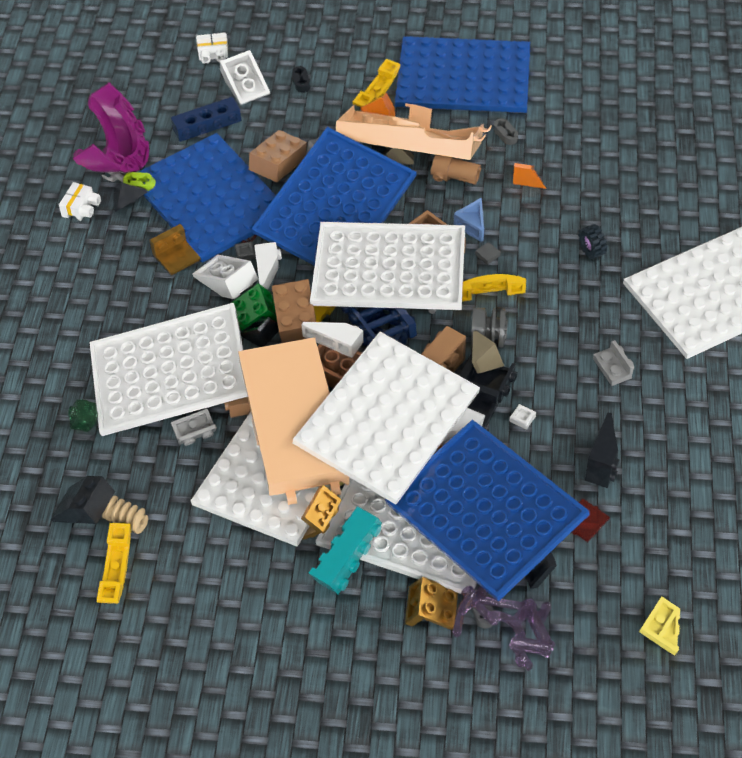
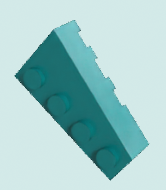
[308,506,382,595]

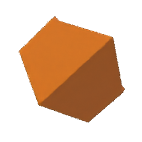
[360,93,396,117]
[513,163,547,189]

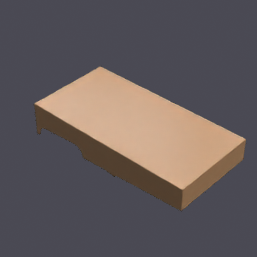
[336,103,492,160]
[238,337,349,505]

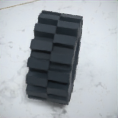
[578,224,608,259]

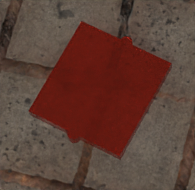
[572,499,610,542]

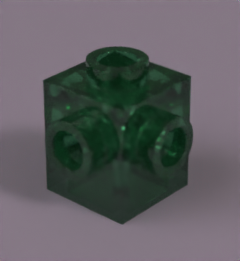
[68,399,98,432]

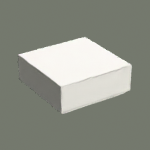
[509,404,536,430]

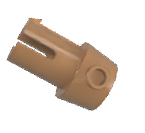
[431,154,481,185]

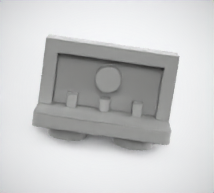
[171,409,217,446]

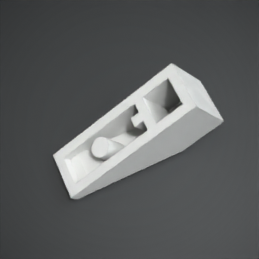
[255,242,282,290]
[302,322,364,358]

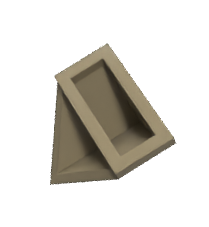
[382,147,414,164]
[472,331,504,373]

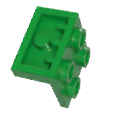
[231,283,277,331]

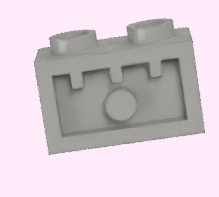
[593,340,634,386]

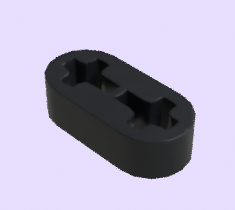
[292,66,310,93]

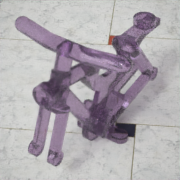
[453,585,555,671]

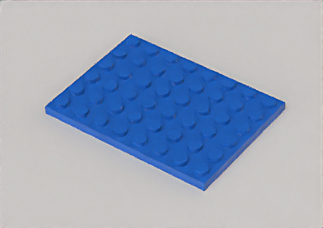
[395,36,530,113]
[251,127,417,266]
[133,133,276,263]
[384,419,590,601]

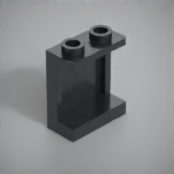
[459,352,518,403]
[468,380,500,429]

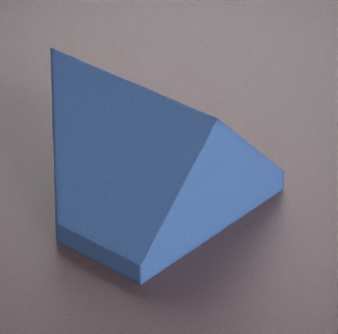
[454,197,484,242]

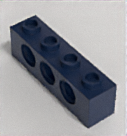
[171,97,242,142]

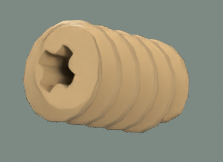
[102,496,148,534]

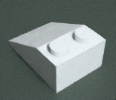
[220,50,270,105]
[192,255,258,299]

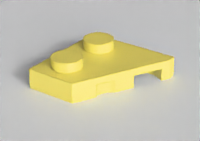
[639,597,680,656]

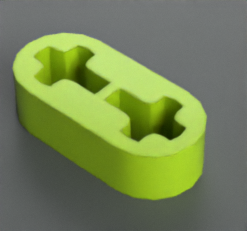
[123,172,156,191]

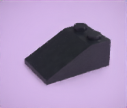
[585,412,620,488]
[50,476,115,524]

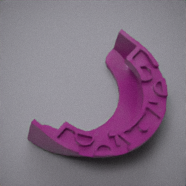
[73,82,149,172]

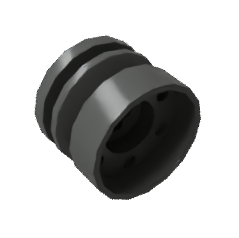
[471,307,508,348]

